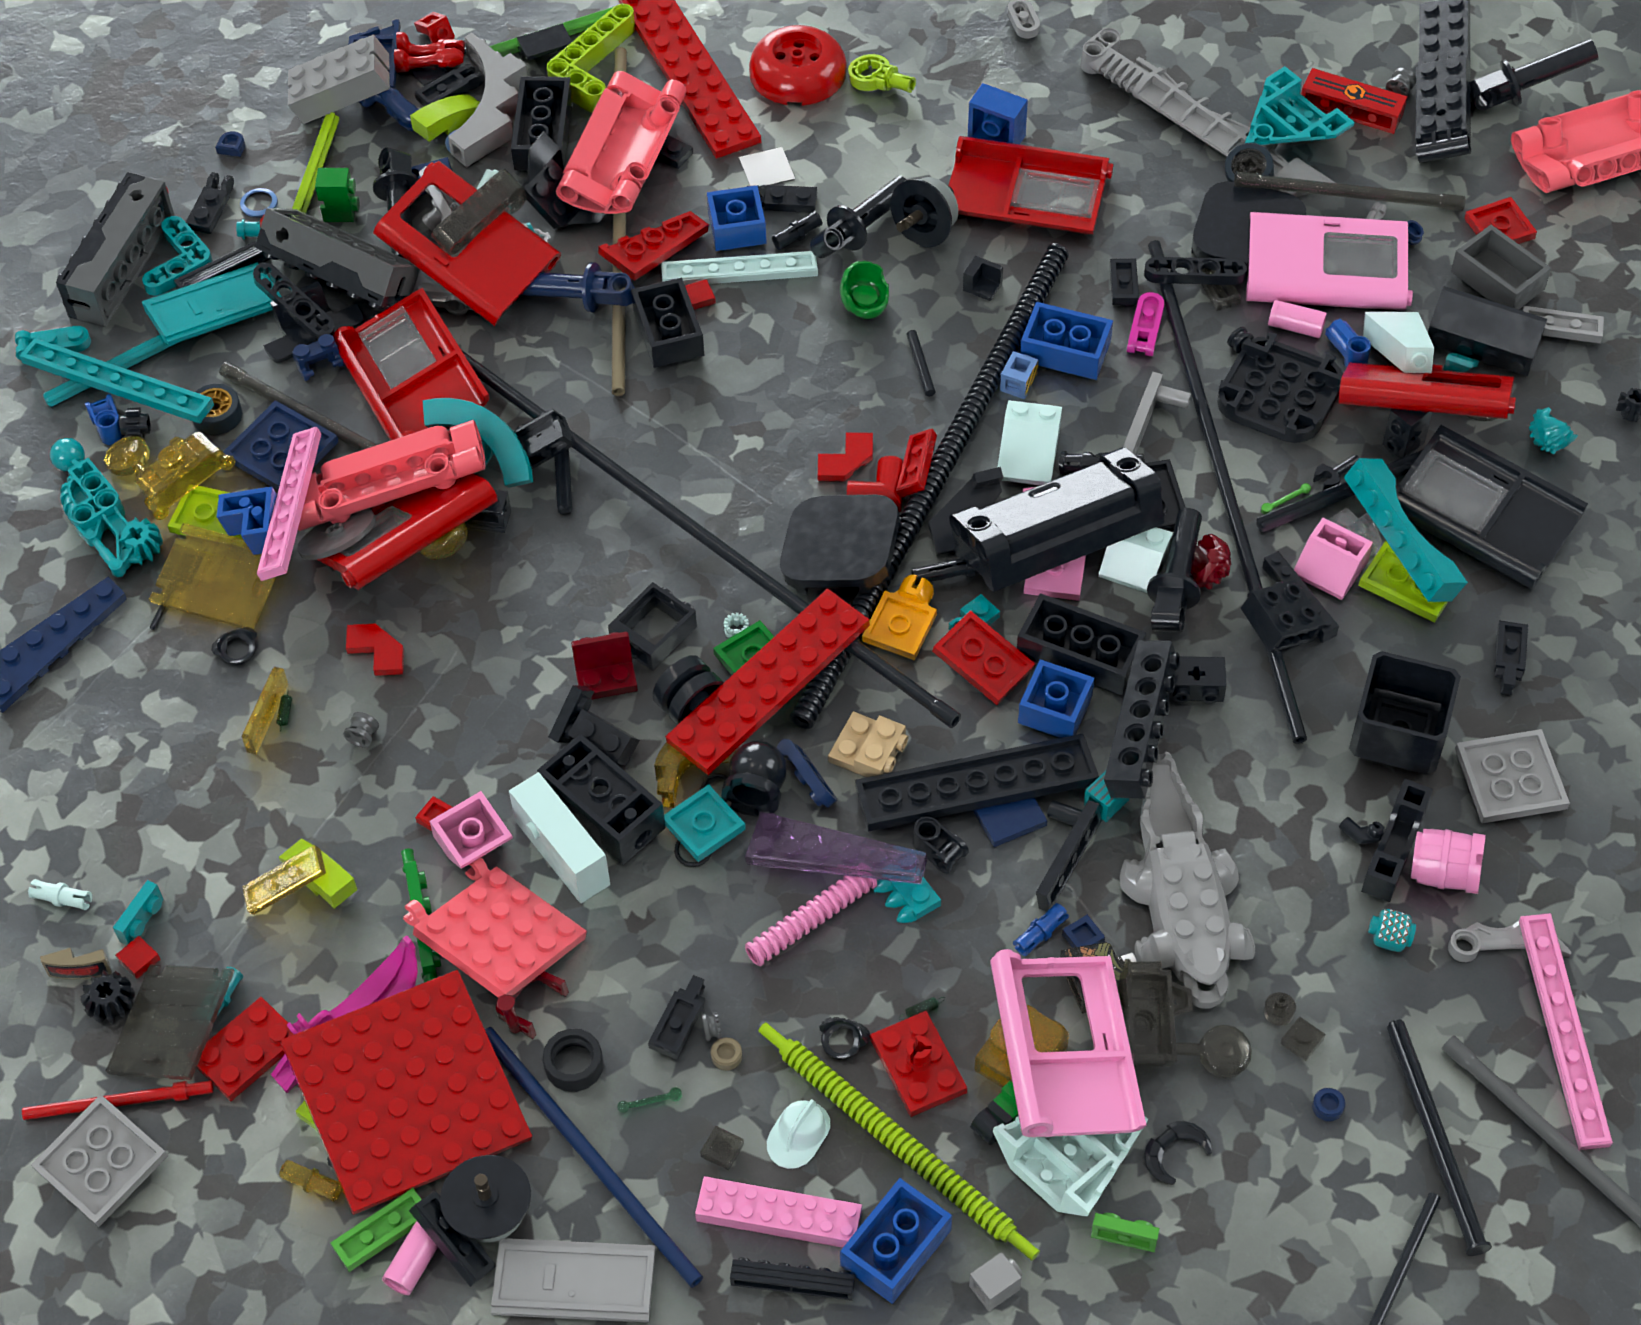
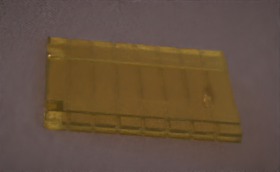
[149,523,277,629]

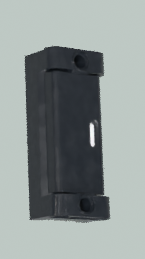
[949,447,1164,592]

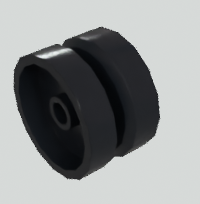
[652,655,724,725]

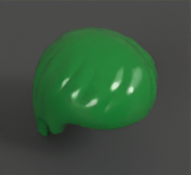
[840,261,889,319]

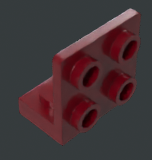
[571,632,638,700]

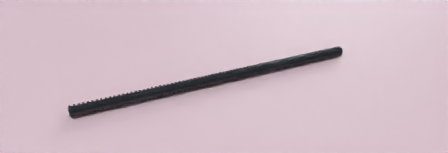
[790,243,1069,729]

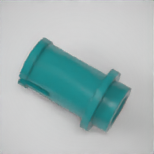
[236,219,260,239]

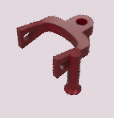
[492,971,569,1039]

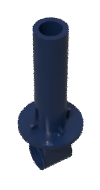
[521,262,635,313]

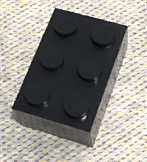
[631,277,705,368]

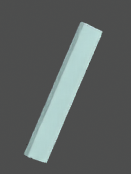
[661,251,818,285]

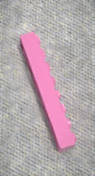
[695,1176,862,1248]

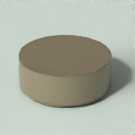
[711,1037,742,1071]

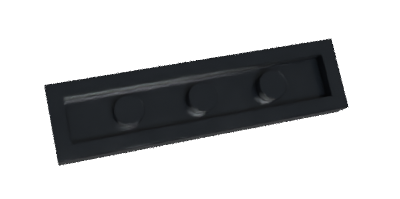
[1036,800,1102,912]

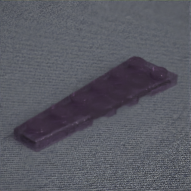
[745,812,928,884]

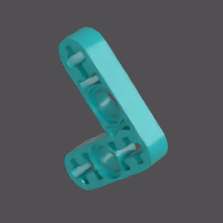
[142,216,213,296]

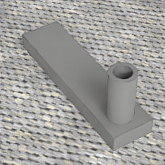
[1123,372,1191,456]

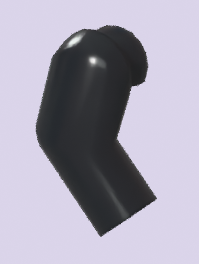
[1339,817,1385,845]

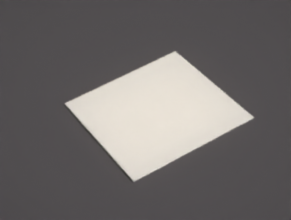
[739,147,795,186]

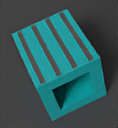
[1084,771,1129,822]

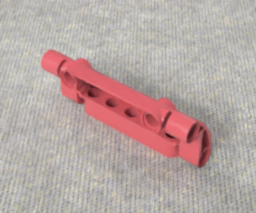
[556,71,687,214]
[1511,90,1641,193]
[298,420,486,531]

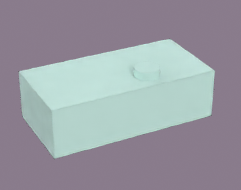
[509,772,610,904]

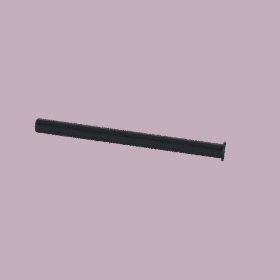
[1256,450,1441,532]
[1387,1019,1492,1256]

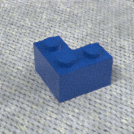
[217,486,277,555]

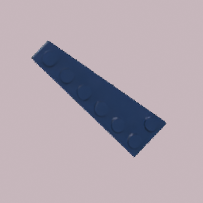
[0,576,127,713]

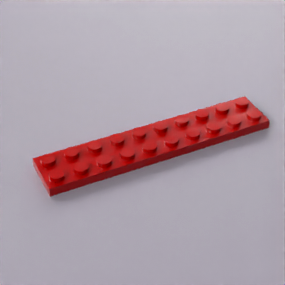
[618,0,762,159]

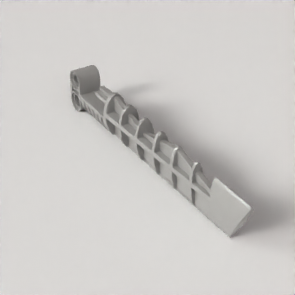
[1081,28,1336,197]

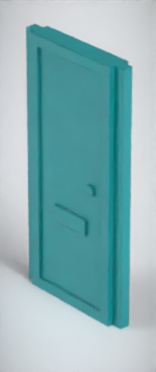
[142,263,282,346]

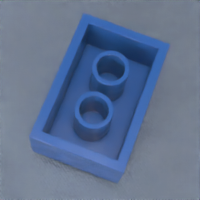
[1020,302,1113,380]
[840,1178,952,1304]

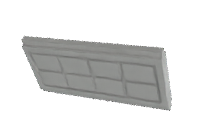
[491,1238,656,1323]

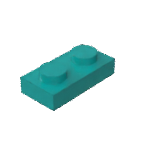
[113,880,164,945]

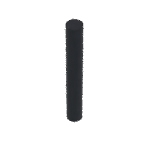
[906,330,936,397]

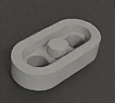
[1008,0,1040,39]

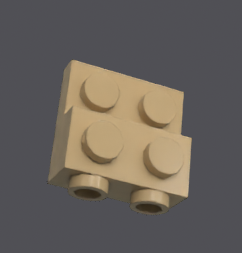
[828,711,909,777]

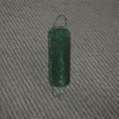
[276,690,292,732]
[899,997,945,1020]

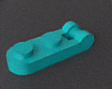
[15,326,91,360]

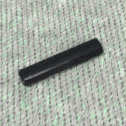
[554,449,572,514]

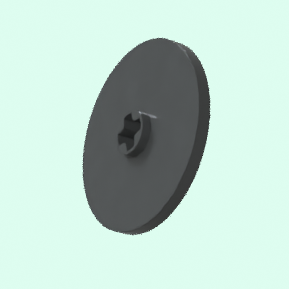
[297,509,376,560]

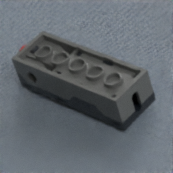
[56,172,175,327]
[255,208,420,309]

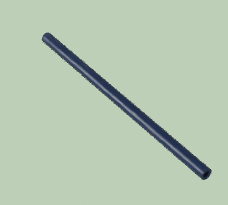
[485,1027,703,1288]

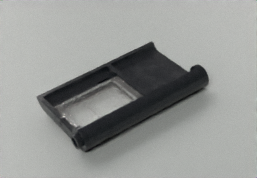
[1395,425,1588,590]

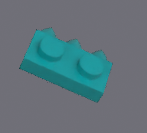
[873,856,941,923]

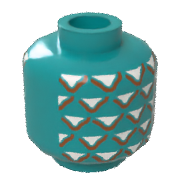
[1368,908,1416,952]

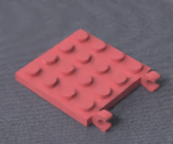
[403,858,587,998]

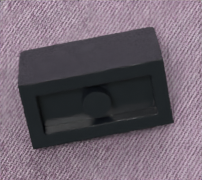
[517,23,572,61]

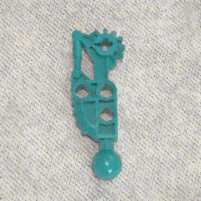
[50,438,163,578]

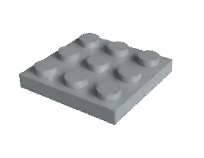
[1455,729,1570,823]
[31,1094,168,1227]

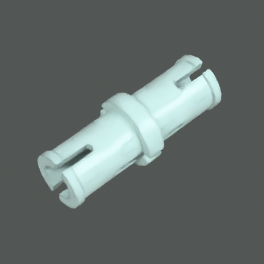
[28,879,92,910]

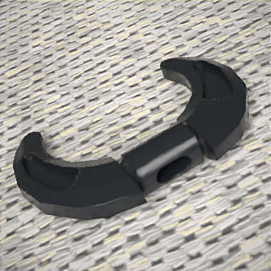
[1144,1121,1212,1185]

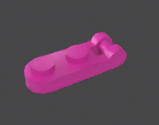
[1127,292,1164,357]

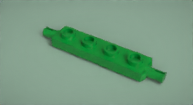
[401,848,441,983]

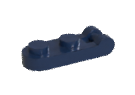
[777,739,838,808]

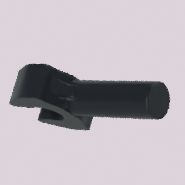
[1313,455,1359,491]

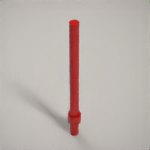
[22,1080,214,1120]

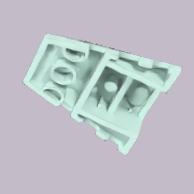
[993,1116,1148,1217]

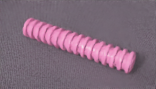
[745,864,877,967]

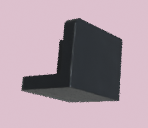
[963,256,1003,301]

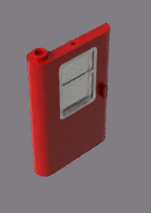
[317,474,498,590]

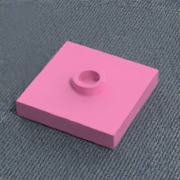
[1024,555,1086,601]

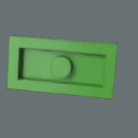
[1091,1213,1160,1253]

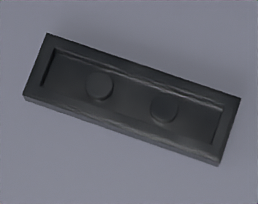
[409,1190,496,1287]

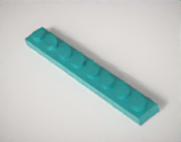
[20,338,214,424]

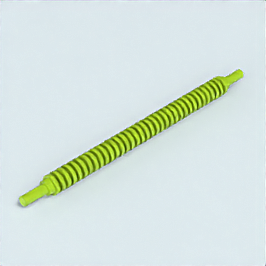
[758,1022,1040,1261]

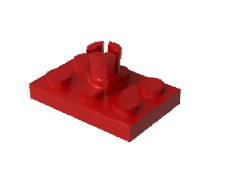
[870,1011,968,1117]

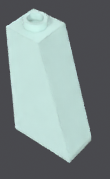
[1363,312,1434,373]

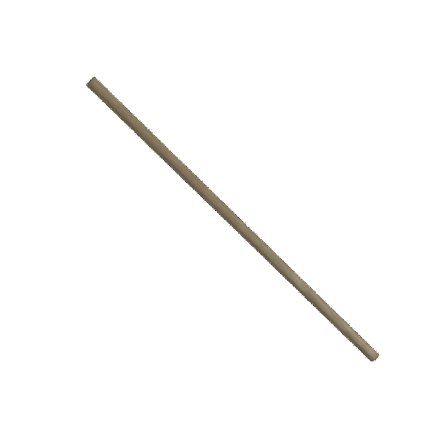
[612,47,627,396]

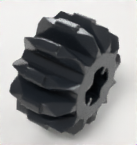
[80,970,135,1024]

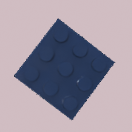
[222,400,339,491]

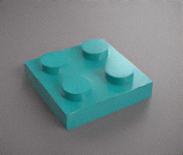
[664,785,746,862]

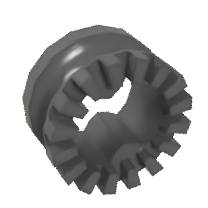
[702,1011,722,1042]

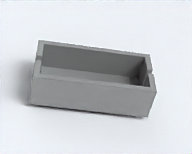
[288,34,390,124]

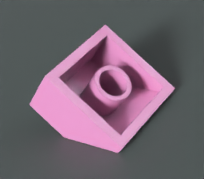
[430,791,513,869]

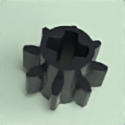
[1616,388,1641,422]
[119,407,151,441]

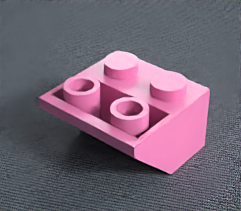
[1294,518,1373,600]

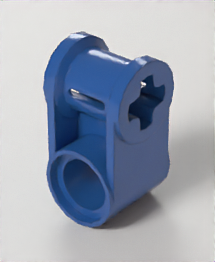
[85,394,125,445]

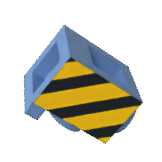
[1000,351,1038,399]

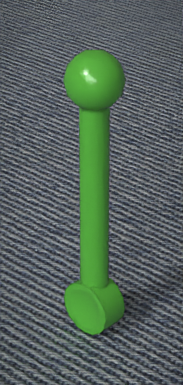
[1261,483,1311,514]

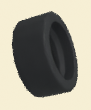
[542,1028,604,1092]

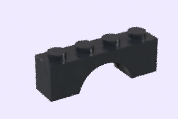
[1361,779,1433,902]

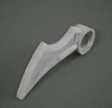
[1448,915,1571,963]

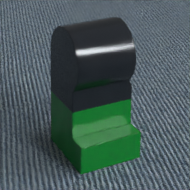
[970,1081,1018,1145]

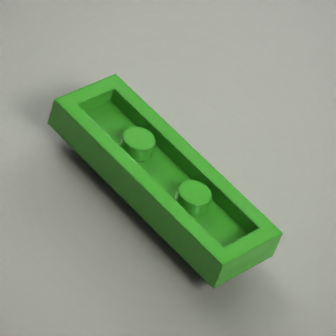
[330,1188,422,1272]

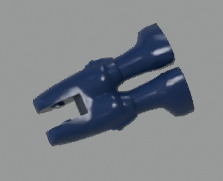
[359,87,419,131]

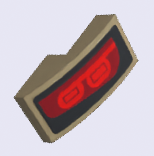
[40,948,112,979]

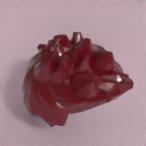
[1191,534,1232,590]

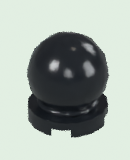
[721,741,786,817]

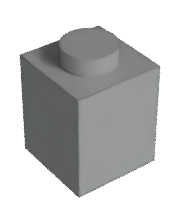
[969,1252,1022,1311]

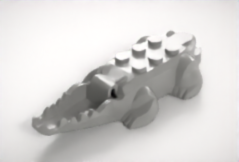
[1120,752,1256,1008]

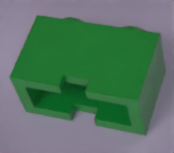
[315,168,360,222]

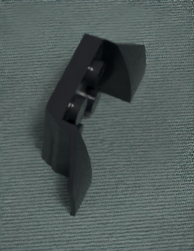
[520,131,606,229]

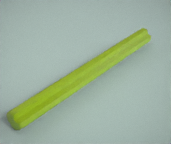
[292,112,340,213]

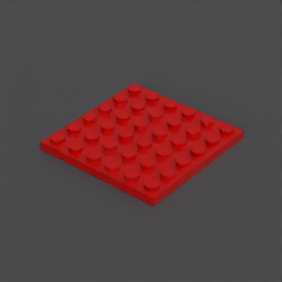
[281,969,532,1215]

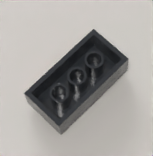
[511,77,573,171]
[1017,593,1146,695]

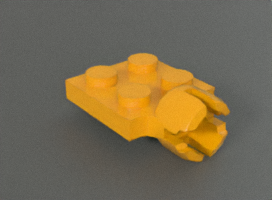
[862,575,937,660]

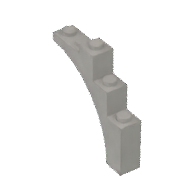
[448,33,528,168]

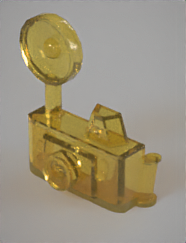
[104,432,235,520]

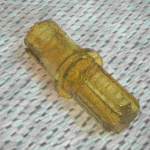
[279,1160,342,1202]

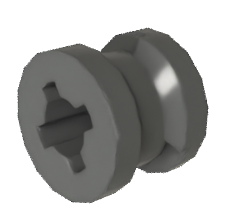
[1385,68,1416,96]
[343,712,379,748]

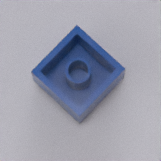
[968,83,1028,144]
[707,185,767,251]
[1018,659,1095,738]

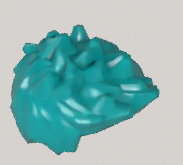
[1529,407,1578,454]

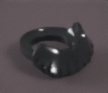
[211,627,257,665]
[819,1017,870,1060]

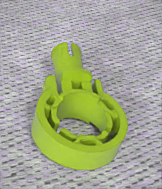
[848,54,916,93]

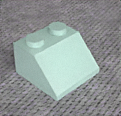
[1098,527,1173,593]

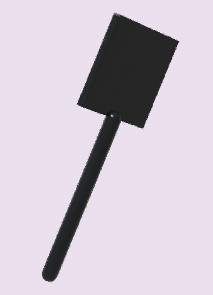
[410,39,486,86]

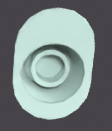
[767,1099,830,1169]

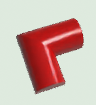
[847,456,903,512]

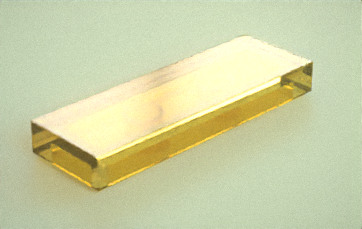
[241,667,289,755]
[242,845,326,915]

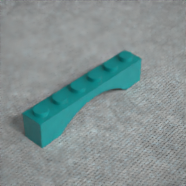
[1344,458,1468,602]

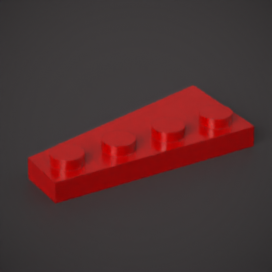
[598,211,709,281]

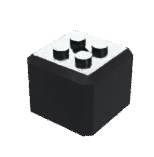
[1349,651,1461,775]

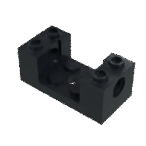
[537,734,666,865]

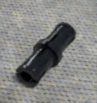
[772,211,823,250]

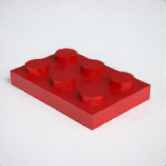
[932,610,1035,705]
[189,997,294,1101]

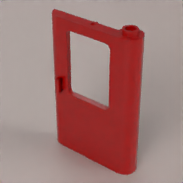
[373,161,561,326]
[1339,362,1516,419]

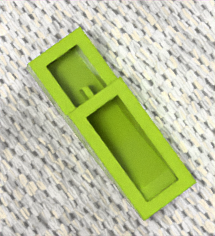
[410,94,480,142]
[279,838,357,909]

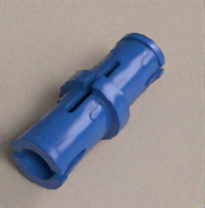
[1013,903,1069,956]

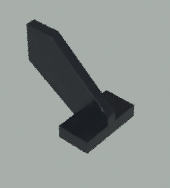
[928,467,1004,556]

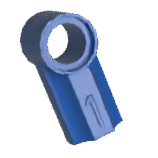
[1325,318,1371,368]

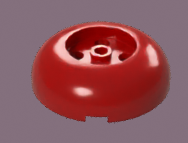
[749,25,847,106]

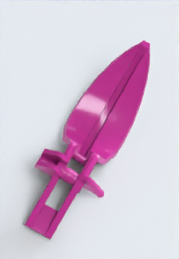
[271,936,418,1093]

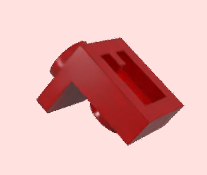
[414,12,455,43]

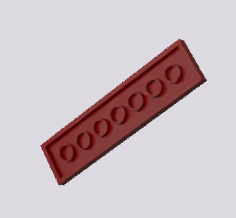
[665,588,870,775]

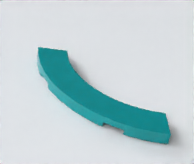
[423,398,533,488]

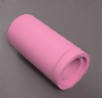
[1268,300,1327,338]
[382,1222,438,1296]

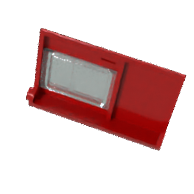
[948,136,1114,235]
[332,288,489,441]

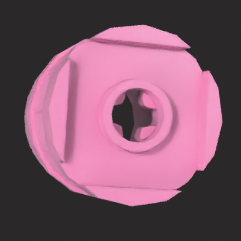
[1411,829,1486,894]

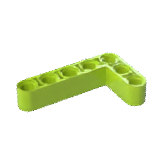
[547,4,635,113]

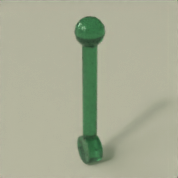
[617,1087,682,1113]

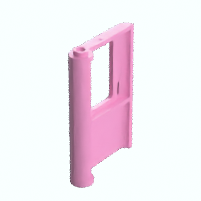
[990,949,1146,1137]

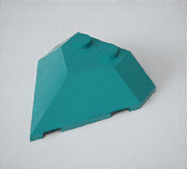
[1245,66,1355,145]

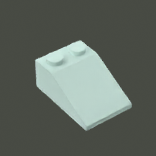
[998,400,1062,485]

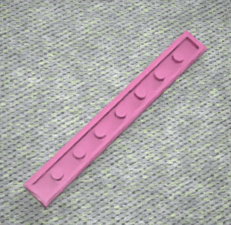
[257,427,321,581]
[1519,913,1613,1150]

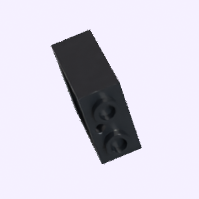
[608,582,697,671]

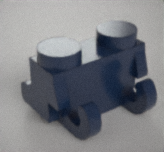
[292,334,344,381]

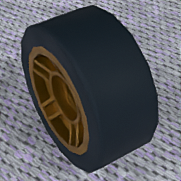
[193,383,243,435]

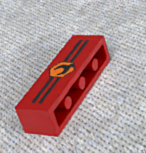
[1301,68,1408,134]

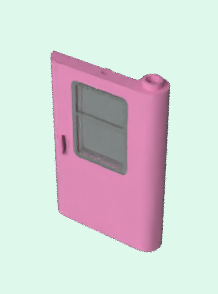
[1246,212,1413,311]

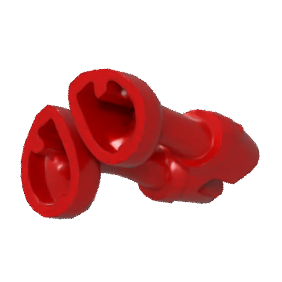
[394,32,465,73]

